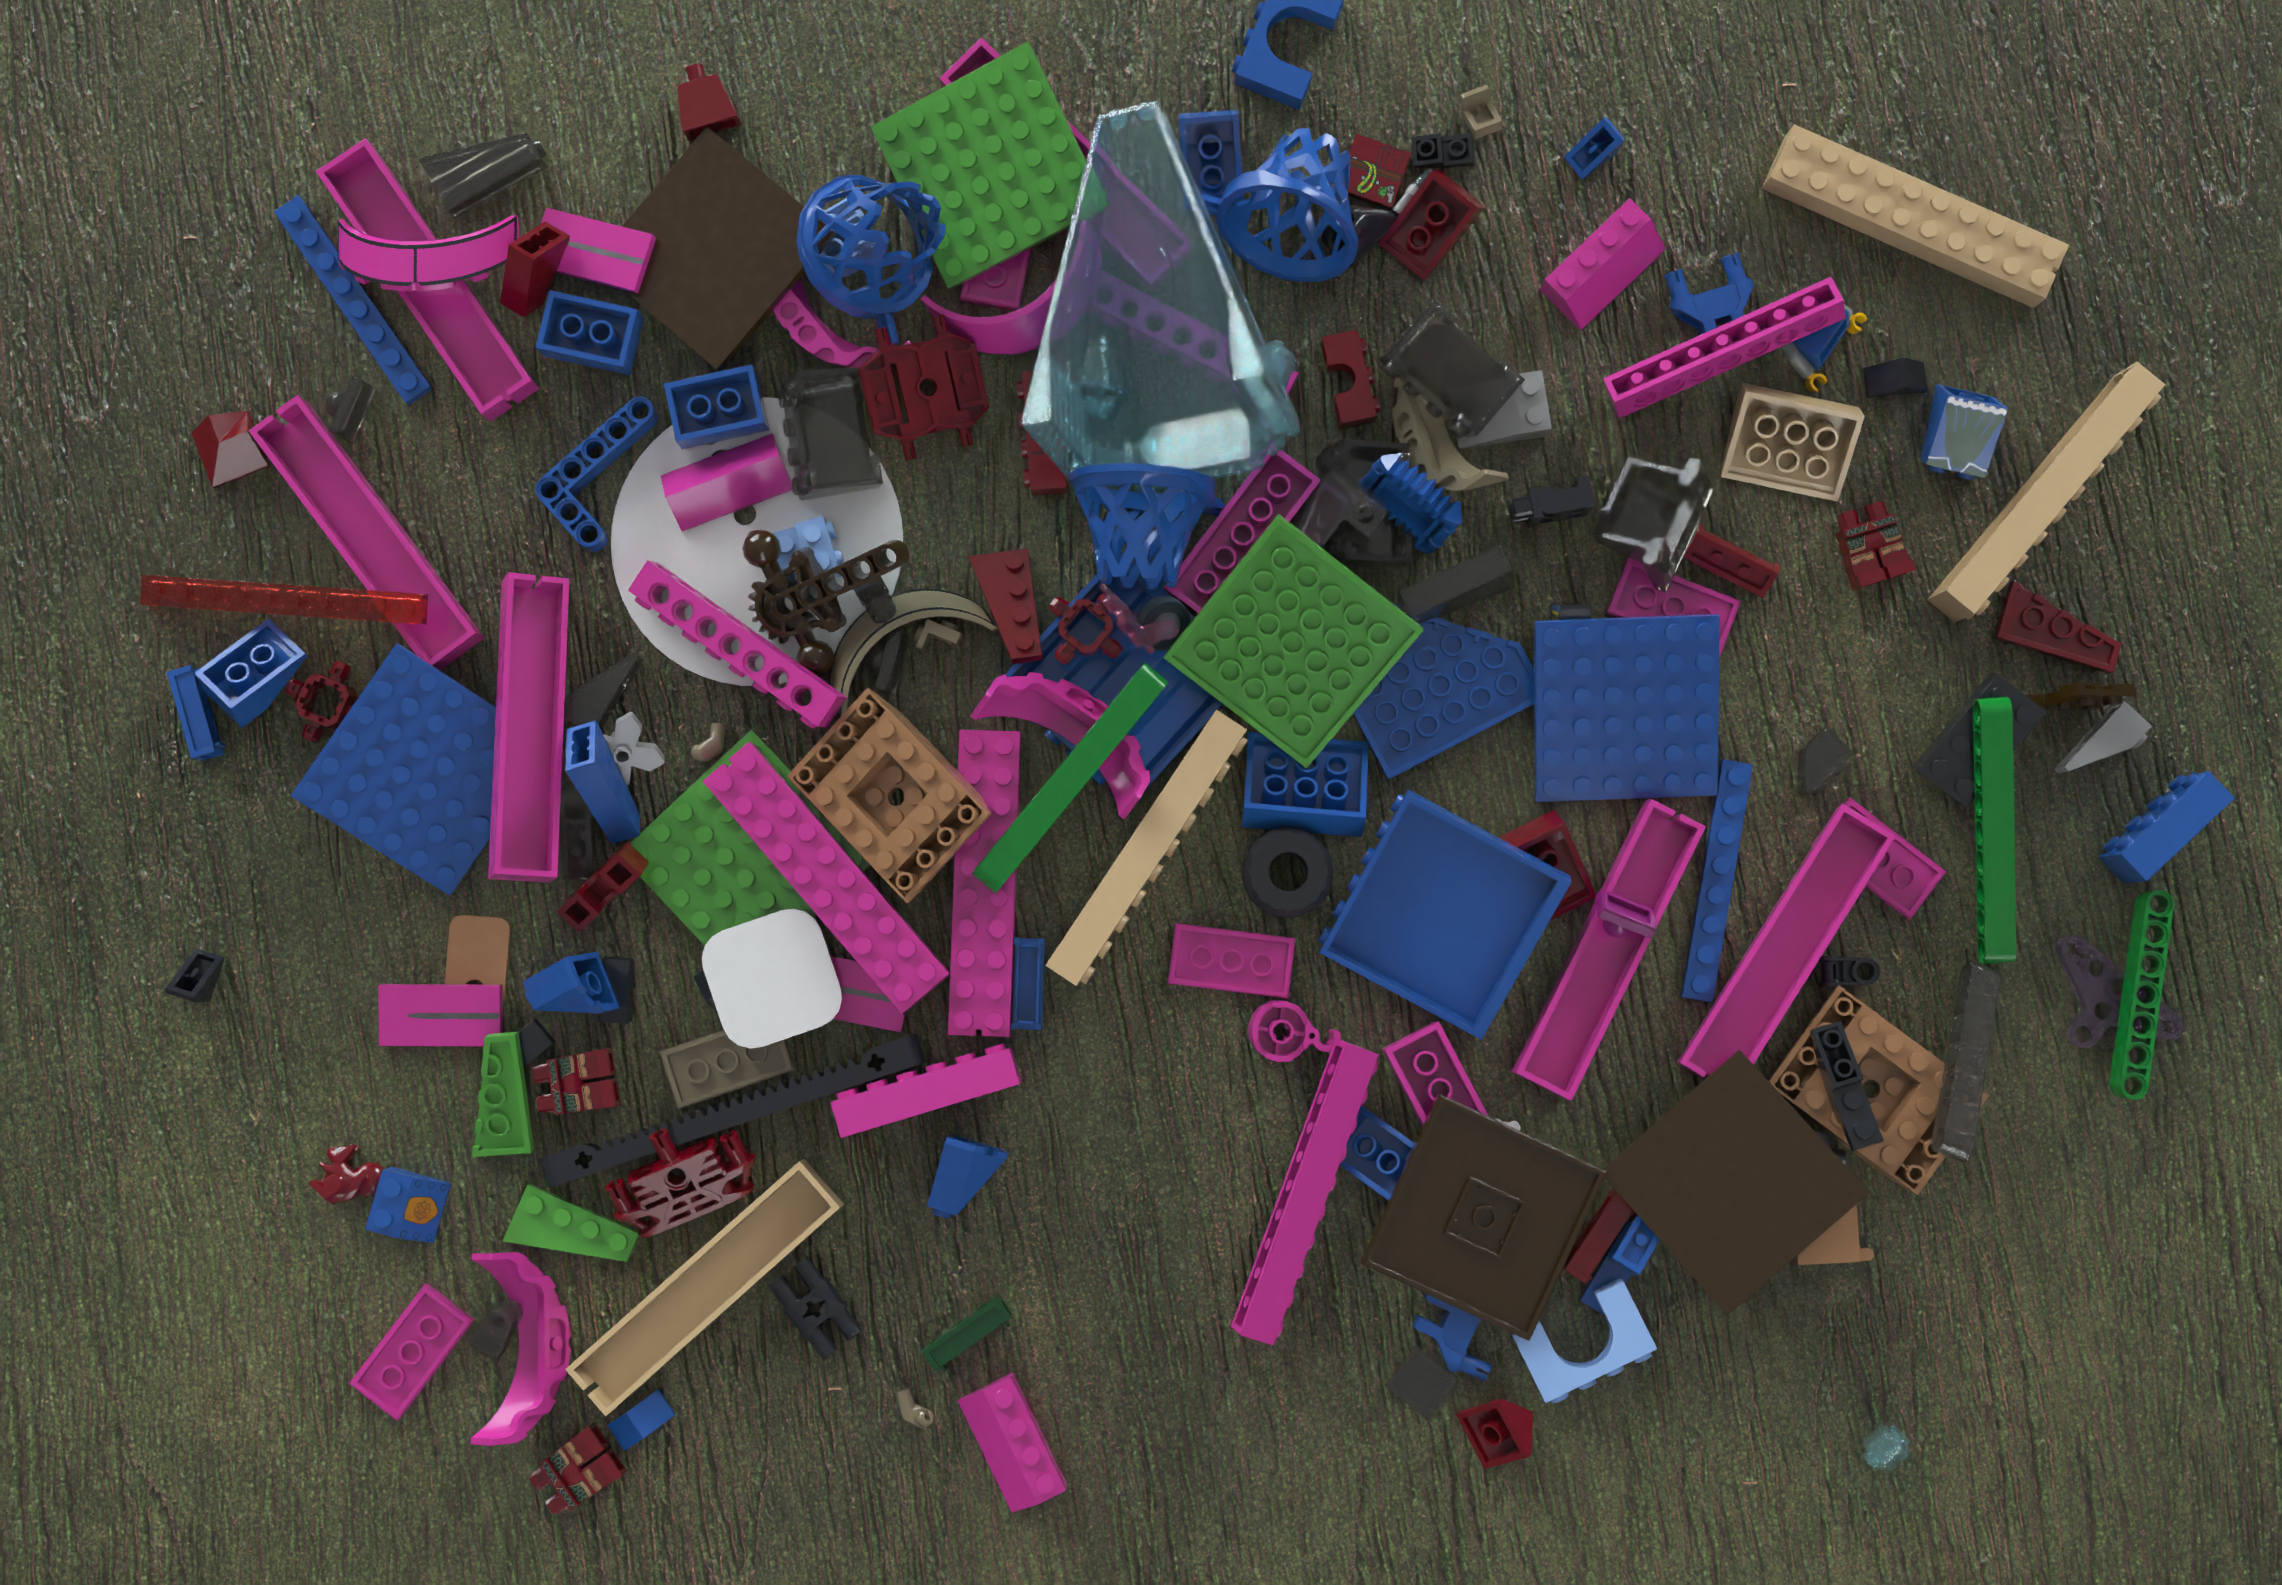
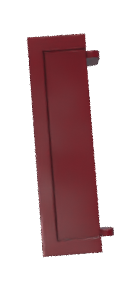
[1683,524,1780,598]
[1563,1191,1636,1283]

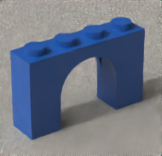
[1232,0,1344,110]

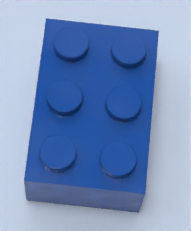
[535,290,644,376]
[664,364,770,450]

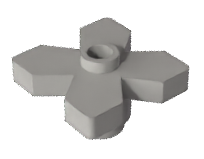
[603,712,665,785]

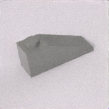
[2053,701,2152,773]

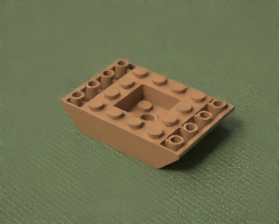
[787,688,991,903]
[1768,985,1989,1195]

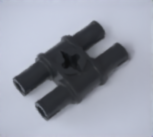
[768,1256,862,1360]

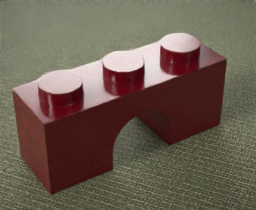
[1320,329,1380,430]
[556,841,649,933]

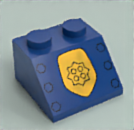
[365,1167,452,1243]

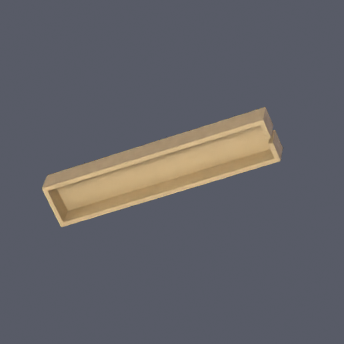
[1762,124,2069,308]
[1927,362,2166,623]
[1045,710,1248,986]
[565,1159,844,1417]

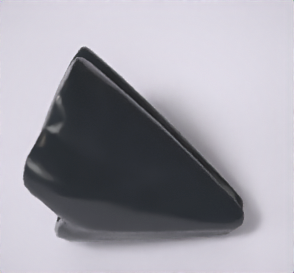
[1321,205,1397,267]

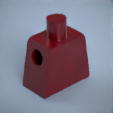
[677,63,742,141]

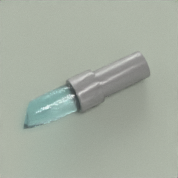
[1391,168,1432,217]

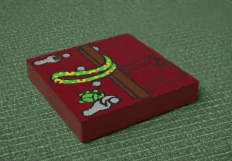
[1348,134,1411,210]

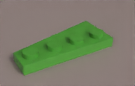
[472,1032,535,1157]
[503,1184,640,1262]

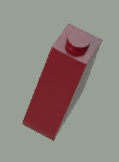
[500,221,570,317]

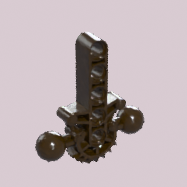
[742,530,909,677]

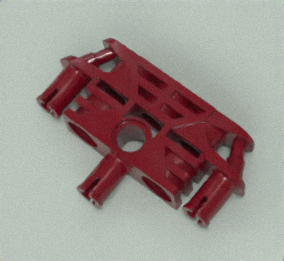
[605,1129,755,1238]

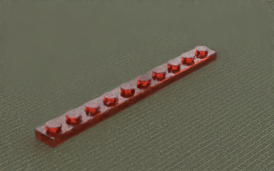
[140,575,428,625]

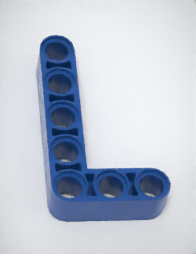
[535,396,659,552]

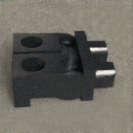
[1508,476,1595,528]

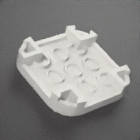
[702,909,842,1049]

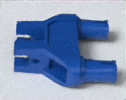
[1664,253,1754,335]
[1412,1294,1492,1382]

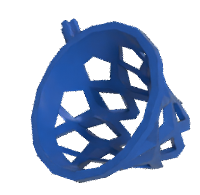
[1189,128,1358,282]
[796,175,945,345]
[1069,463,1225,590]

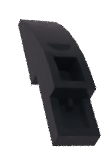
[1810,1021,1884,1152]

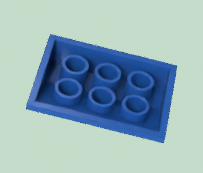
[1241,732,1368,837]

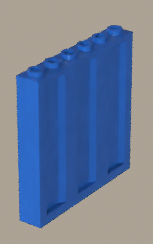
[1006,551,1224,797]

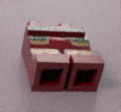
[1835,500,1916,591]
[532,1047,621,1115]
[529,1422,628,1515]

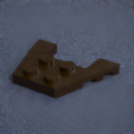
[2026,682,2135,711]

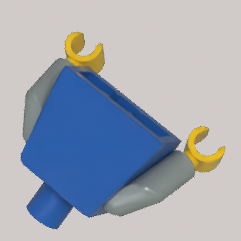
[1781,304,1867,393]

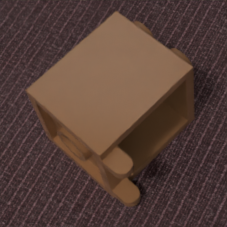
[1790,1204,1874,1265]

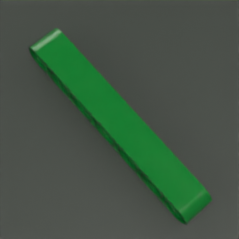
[2109,890,2174,1100]

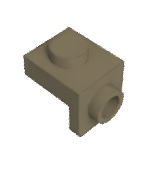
[1460,85,1503,139]
[914,619,963,653]

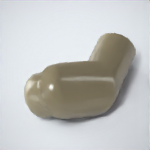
[691,723,726,762]
[896,1388,934,1428]

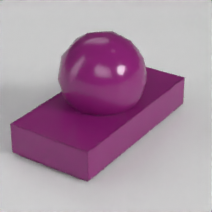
[1595,889,1657,938]

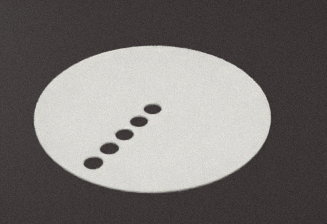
[611,397,903,686]

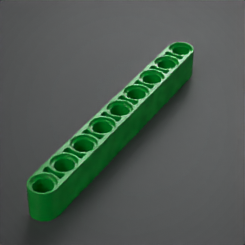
[971,663,1168,893]
[1973,697,2016,965]

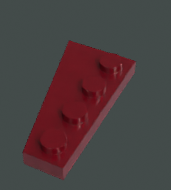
[968,548,1043,664]
[1994,580,2122,674]

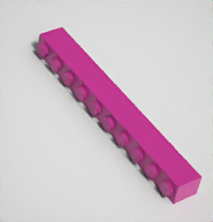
[1231,1038,1379,1345]

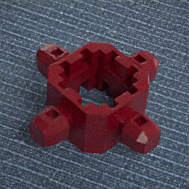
[1049,591,1123,665]
[285,661,358,743]

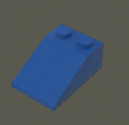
[1178,110,1243,209]
[194,618,307,728]
[1339,1106,1415,1200]

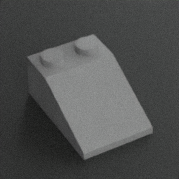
[1449,370,1552,450]

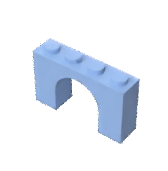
[1510,1278,1657,1404]

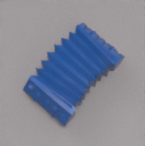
[1354,452,1462,554]

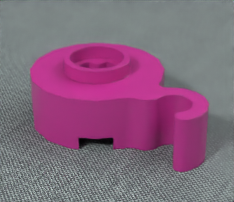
[1248,1000,1341,1062]

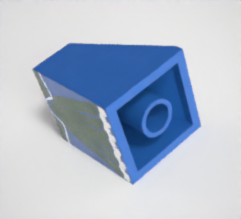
[1920,384,2008,480]

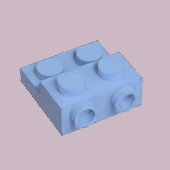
[773,515,844,585]

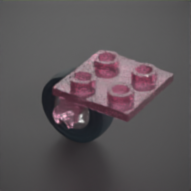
[1099,583,1191,654]

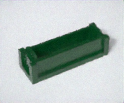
[921,1294,1013,1372]

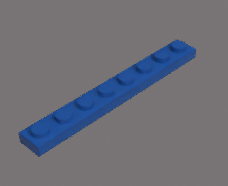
[274,195,433,405]
[1680,759,1753,1003]

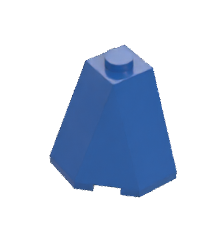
[523,952,620,1013]
[927,1134,1009,1218]

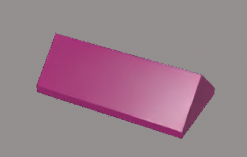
[661,433,794,532]

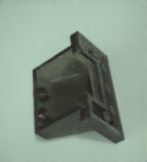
[1592,457,1713,592]

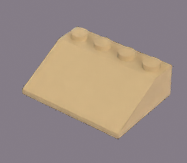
[1720,383,1865,502]

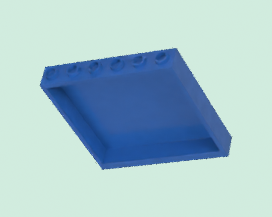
[1318,789,1572,1040]

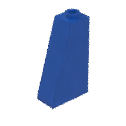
[565,720,640,844]

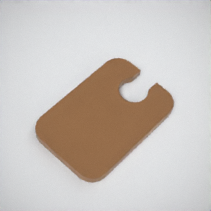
[445,915,511,1003]

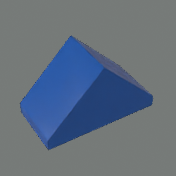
[1564,117,1625,180]
[607,1389,676,1451]

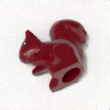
[308,1144,384,1205]

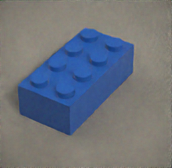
[2098,771,2234,884]

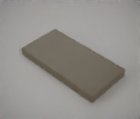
[660,1030,795,1109]

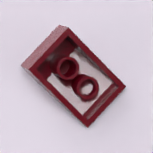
[1379,170,1485,280]
[1500,810,1596,920]

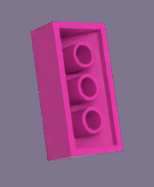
[1539,198,1666,331]
[958,1372,1067,1512]

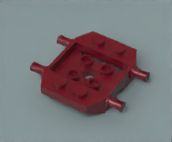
[858,314,989,461]

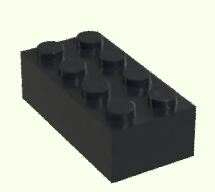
[1912,672,2047,808]

